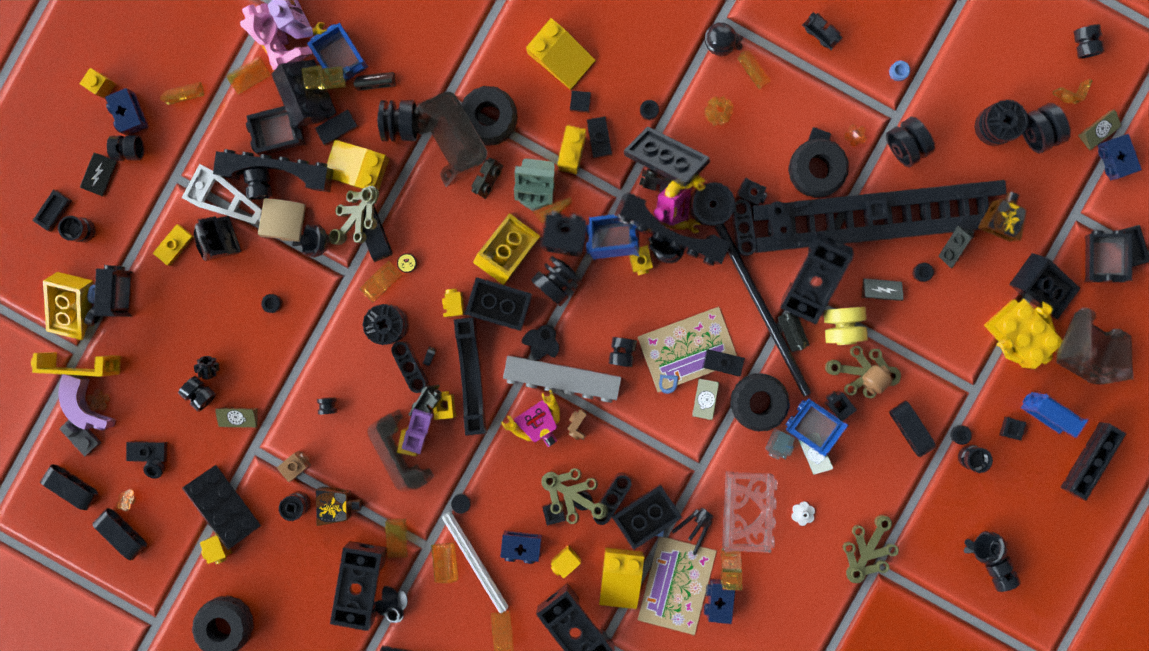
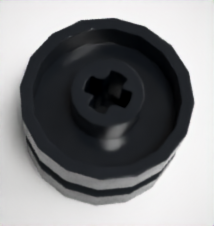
[1022,103,1071,154]
[886,116,935,168]
[689,182,735,226]

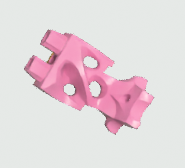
[240,3,313,71]

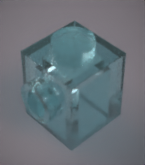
[765,428,795,460]

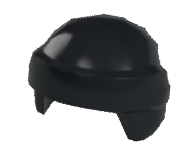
[705,22,743,57]
[292,225,330,258]
[649,236,684,264]
[964,531,1008,565]

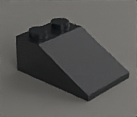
[1009,253,1081,320]

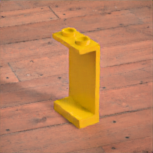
[31,352,121,376]

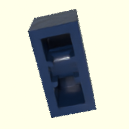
[105,88,149,135]
[1097,134,1142,181]
[500,531,542,564]
[704,579,736,624]

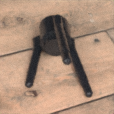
[672,508,714,555]

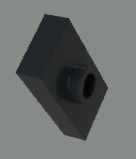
[587,116,612,159]
[702,349,745,377]
[126,441,167,462]

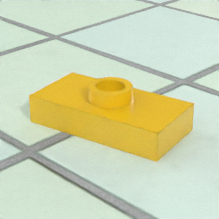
[153,224,194,266]

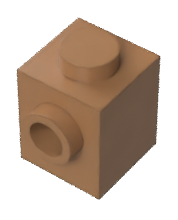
[277,451,311,482]

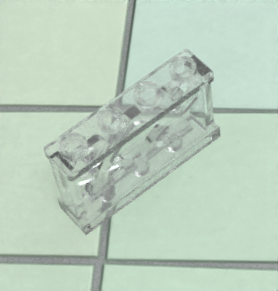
[722,471,777,553]

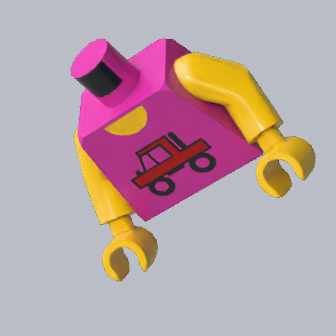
[654,175,705,233]
[501,390,560,447]

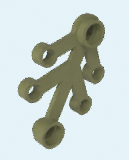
[329,186,379,245]
[825,346,901,398]
[541,468,608,524]
[842,515,899,583]

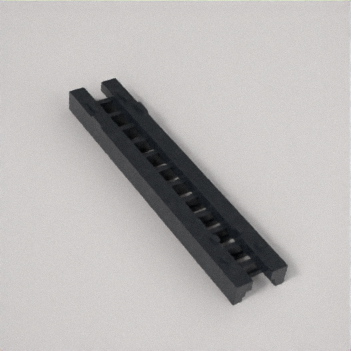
[751,180,1007,254]

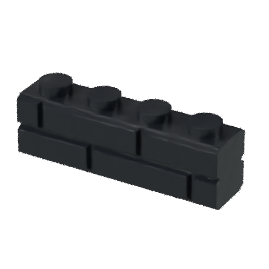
[1060,422,1126,501]

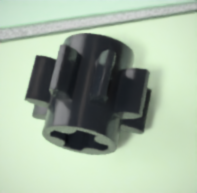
[194,356,220,380]

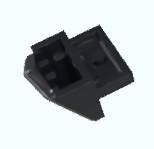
[194,216,242,261]

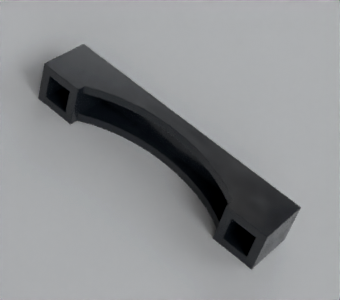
[213,149,333,193]
[614,192,730,266]
[454,318,487,436]

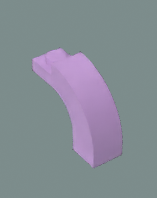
[58,374,116,430]

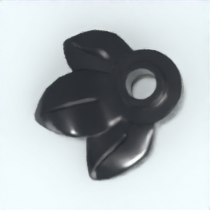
[521,325,559,360]
[374,586,408,623]

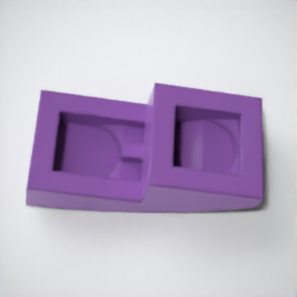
[401,409,433,454]

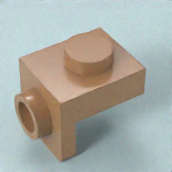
[567,409,587,440]

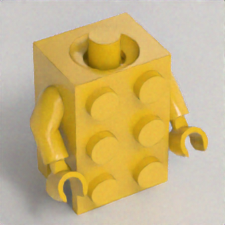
[984,299,1064,369]

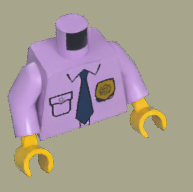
[268,0,327,39]

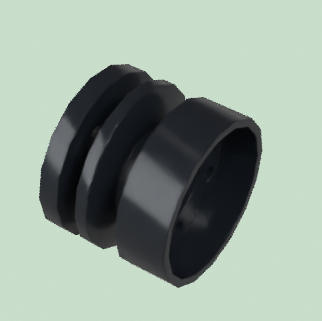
[974,99,1028,146]
[377,100,418,142]
[531,256,582,307]
[362,304,409,345]

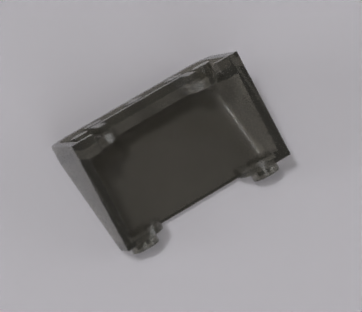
[412,92,487,187]
[1056,308,1133,384]
[367,409,434,492]

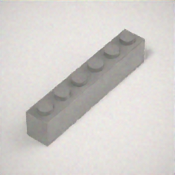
[503,355,621,403]

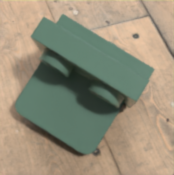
[514,159,555,211]

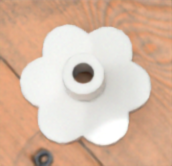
[791,501,815,526]

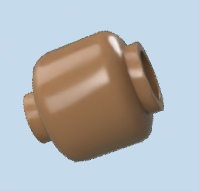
[862,365,892,394]

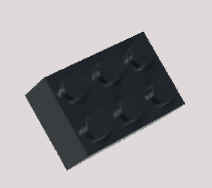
[271,59,337,128]
[465,277,533,331]
[612,484,682,550]

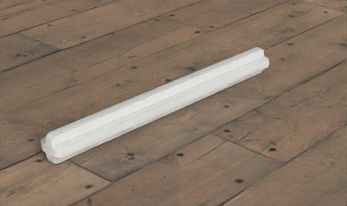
[442,512,508,613]

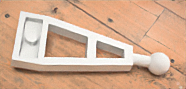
[182,164,262,224]

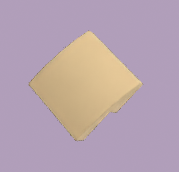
[258,198,306,242]

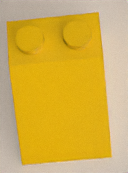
[526,18,595,90]
[327,140,389,191]
[473,213,540,285]
[43,272,93,340]
[599,548,644,609]

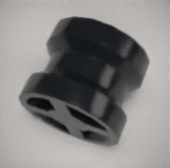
[317,397,337,415]

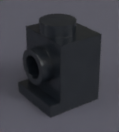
[735,178,768,206]
[824,391,857,422]

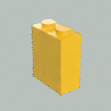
[557,125,586,175]

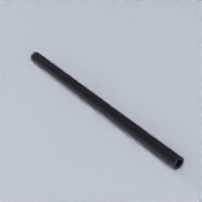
[715,223,812,397]

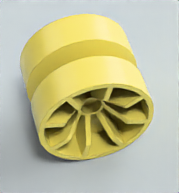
[824,307,868,345]

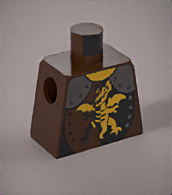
[978,192,1027,242]
[316,486,362,526]

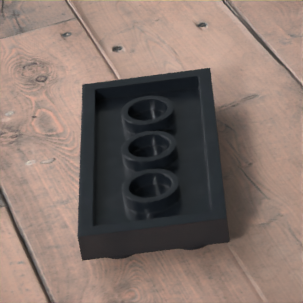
[624,126,710,187]
[182,465,261,550]

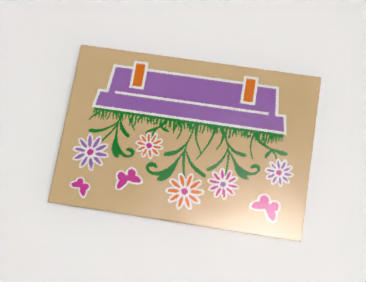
[638,307,737,392]
[638,537,716,635]

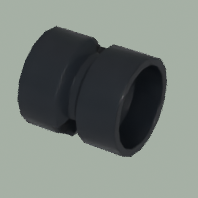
[1073,24,1105,59]
[107,135,144,161]
[243,169,273,200]
[58,216,95,242]
[608,337,637,367]
[178,376,216,412]
[958,445,993,473]
[279,492,310,521]
[985,556,1021,592]

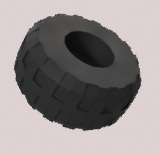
[459,86,518,146]
[788,138,849,198]
[730,373,790,432]
[192,596,254,651]

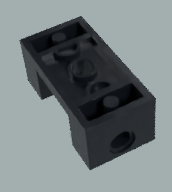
[541,211,586,257]
[780,232,854,324]
[330,541,387,631]
[536,583,615,651]

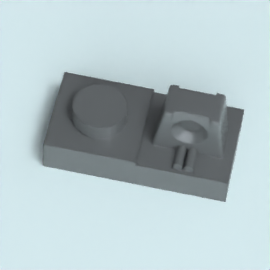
[59,420,102,456]

